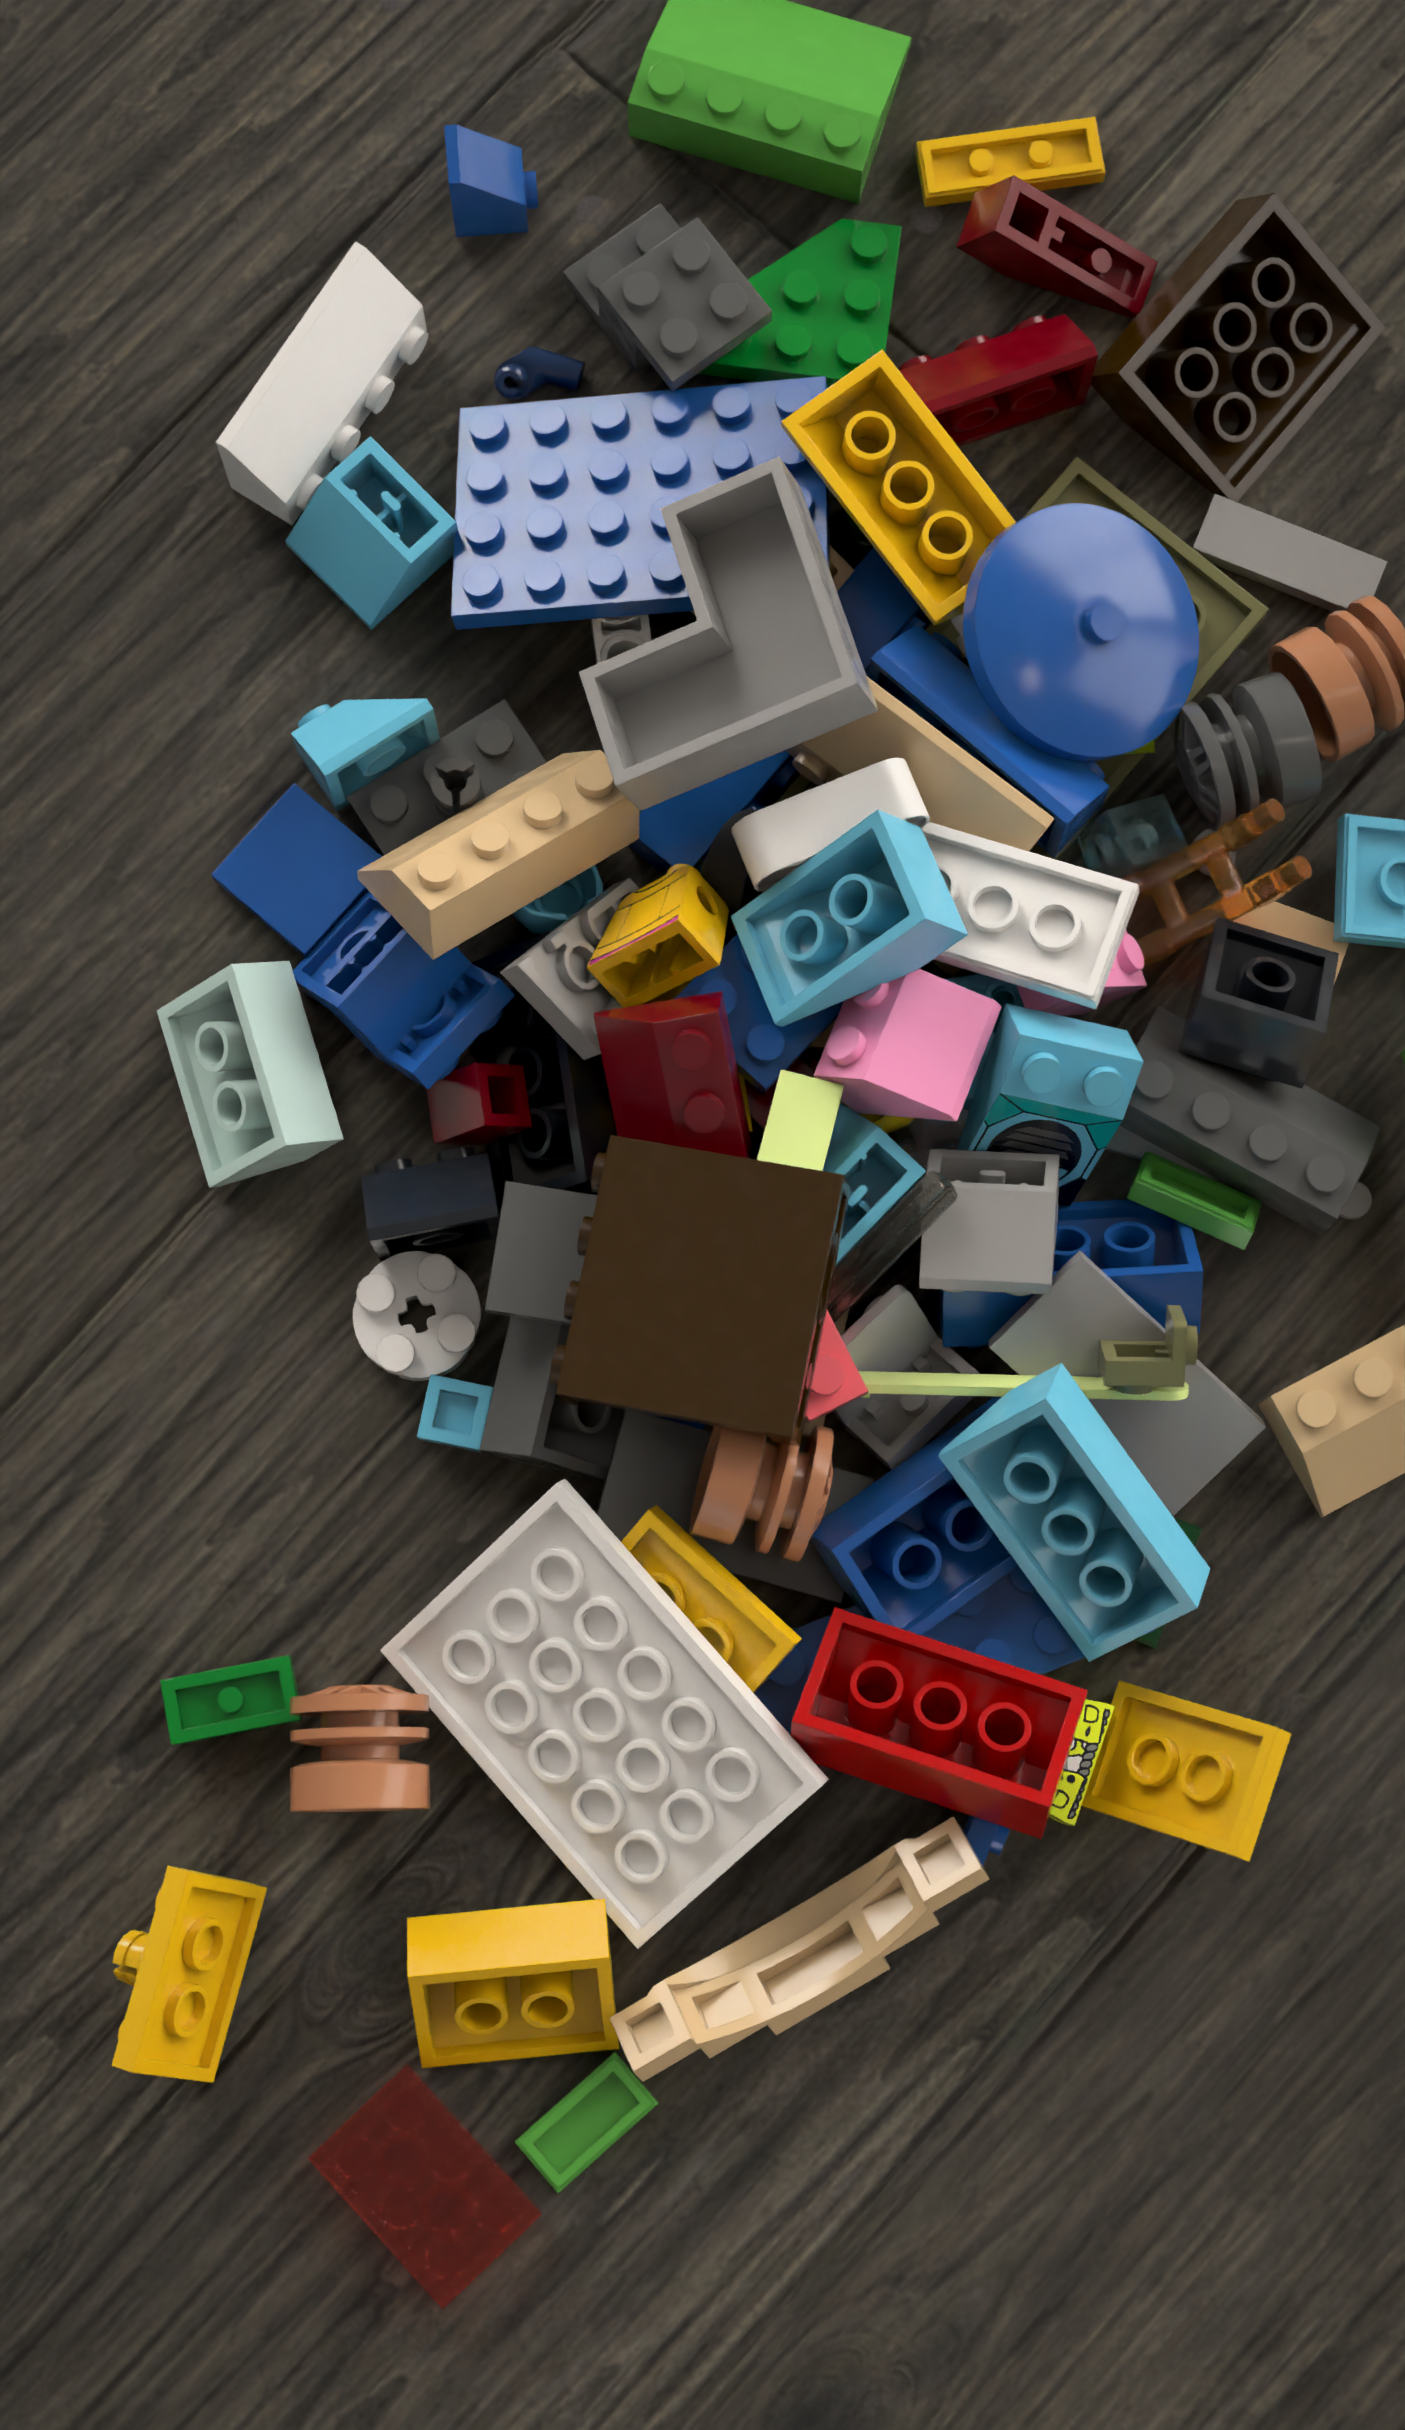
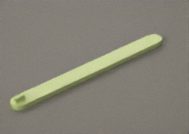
[858,1371,1189,1401]

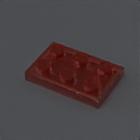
[307,2064,542,2309]

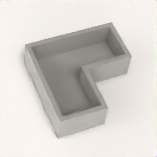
[579,457,878,811]

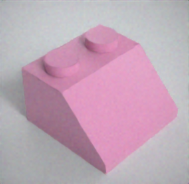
[813,969,1002,1121]

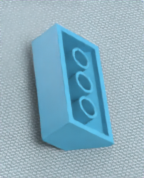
[938,1363,1210,1662]

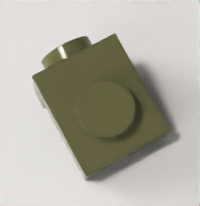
[1098,1305,1198,1395]

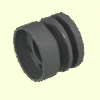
[1171,672,1322,832]

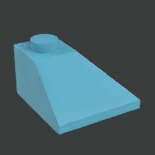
[291,698,440,811]

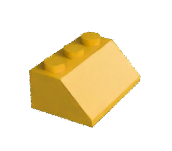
[407,1899,619,2068]

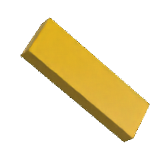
[915,117,1105,207]

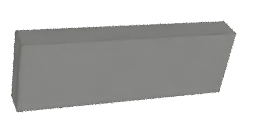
[1193,494,1388,612]

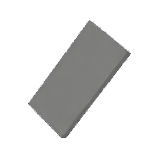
[988,1250,1266,1516]

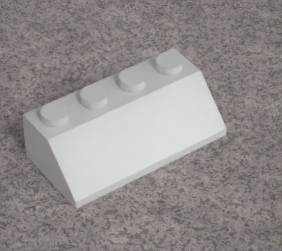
[216,241,428,525]

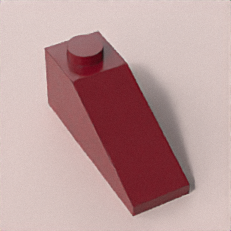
[956,175,1158,319]

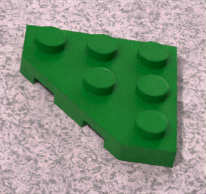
[698,218,902,388]

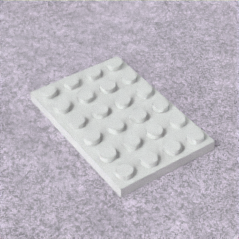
[380,1479,829,1949]

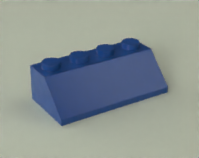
[868,624,1110,858]
[936,1199,1203,1348]
[810,1397,1018,1636]

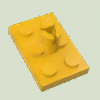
[621,1505,802,1693]
[1082,1680,1291,1862]
[111,1866,267,2083]

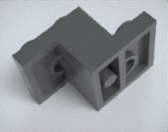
[563,203,772,391]

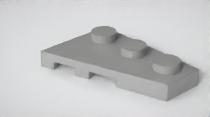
[500,878,640,1060]

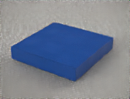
[211,783,382,957]

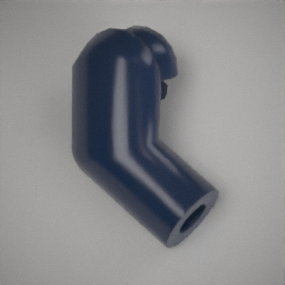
[494,347,585,400]

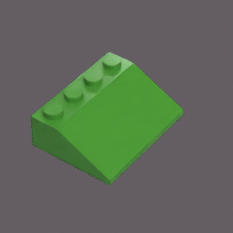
[628,0,912,204]

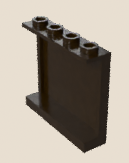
[550,1135,851,1447]

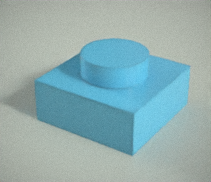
[417,1374,494,1453]

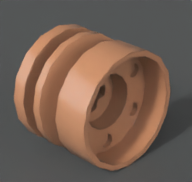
[1268,595,1405,762]
[689,1425,834,1563]
[290,1685,430,1812]

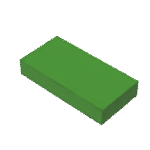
[1127,1151,1262,1250]
[515,2051,658,2193]

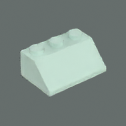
[157,961,344,1188]

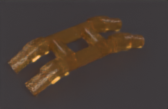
[1122,798,1312,967]

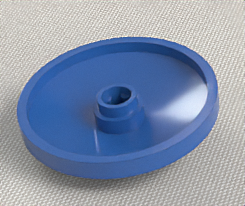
[963,503,1199,762]

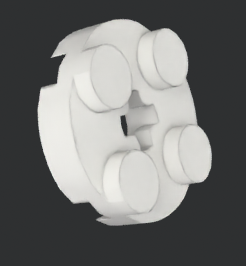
[353,1251,482,1381]

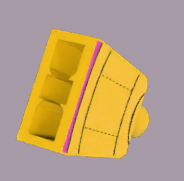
[587,864,729,1008]

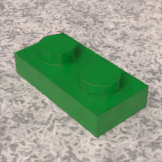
[160,1655,303,1746]

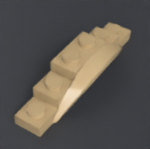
[610,1816,989,2082]

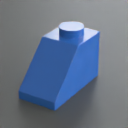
[444,125,539,237]

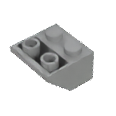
[919,1149,1060,1296]

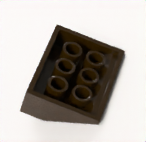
[1090,193,1386,502]

